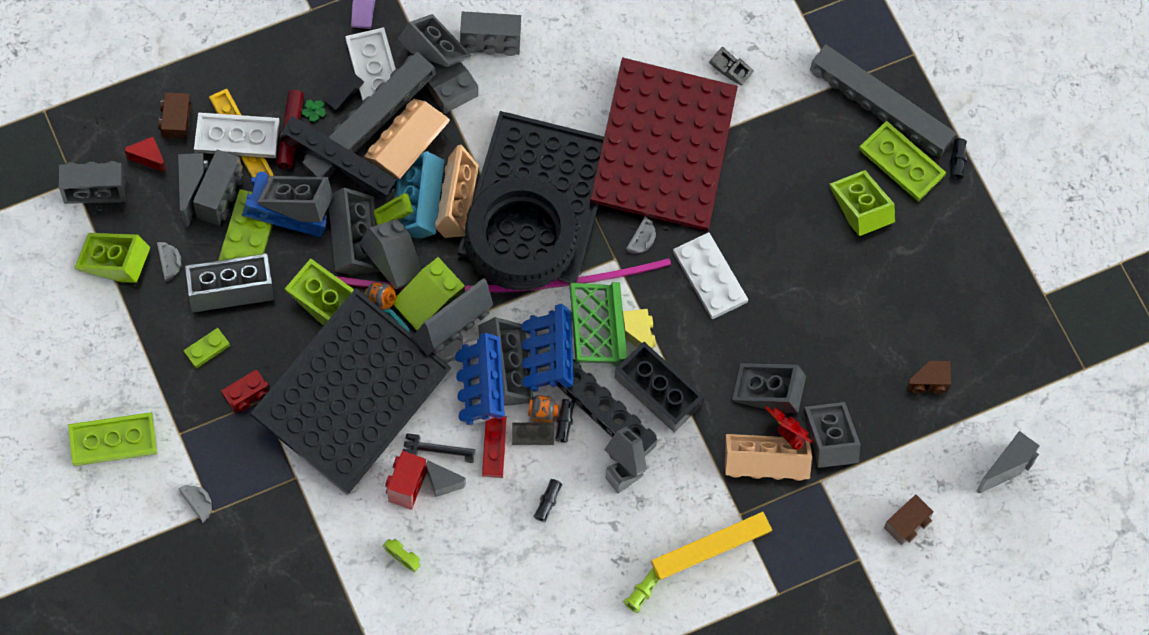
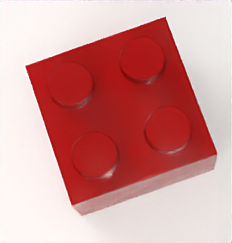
[385,451,427,510]

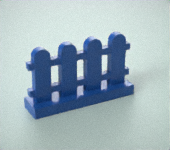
[242,171,327,238]
[522,304,573,392]
[455,333,505,425]

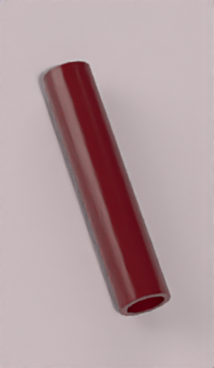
[277,90,304,169]

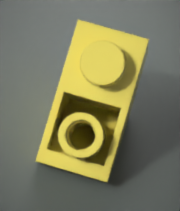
[623,309,656,348]

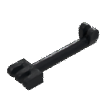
[403,433,476,463]

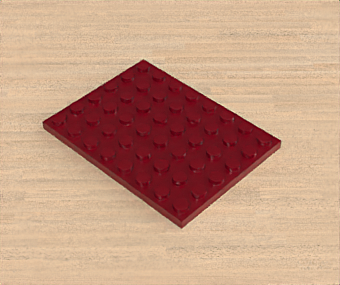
[590,57,738,231]

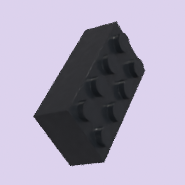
[614,342,705,433]

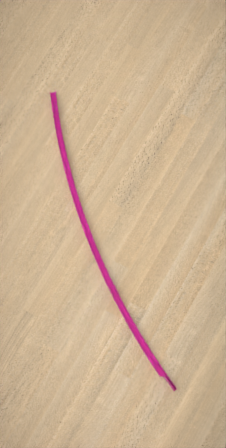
[336,258,671,293]

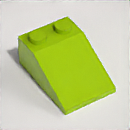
[830,170,895,236]
[74,233,150,283]
[393,257,465,331]
[285,259,354,325]

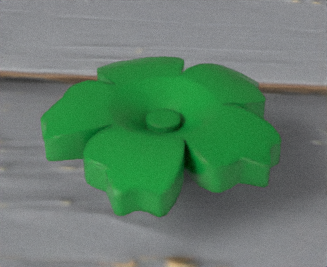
[302,99,326,122]

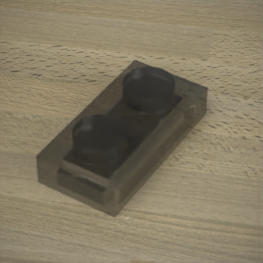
[512,422,554,445]

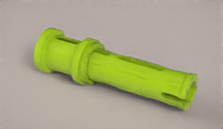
[623,554,664,613]

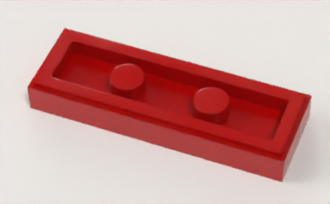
[482,416,507,478]

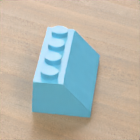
[394,151,444,238]

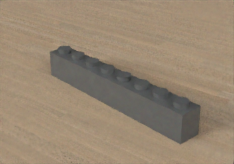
[810,44,956,158]
[302,52,436,179]

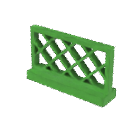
[569,282,627,366]

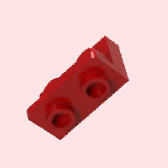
[221,369,270,413]

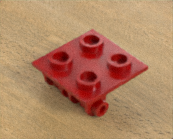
[765,406,813,449]

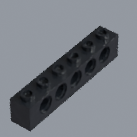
[557,359,657,456]

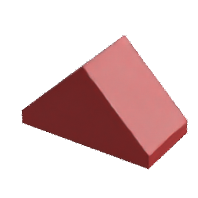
[125,137,166,172]

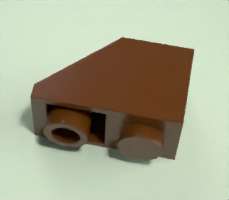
[907,361,951,394]

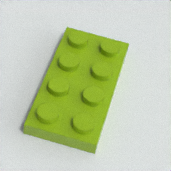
[859,121,946,202]
[218,189,273,261]
[68,412,158,466]

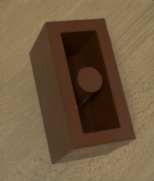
[158,92,191,139]
[884,494,934,545]

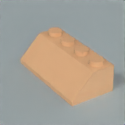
[364,99,450,179]
[435,145,479,238]
[725,434,812,481]

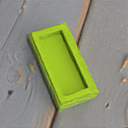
[374,193,413,225]

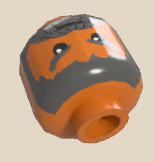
[365,282,396,310]
[528,395,559,424]

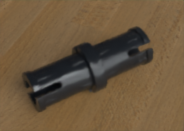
[951,138,967,180]
[555,399,575,443]
[533,479,563,522]

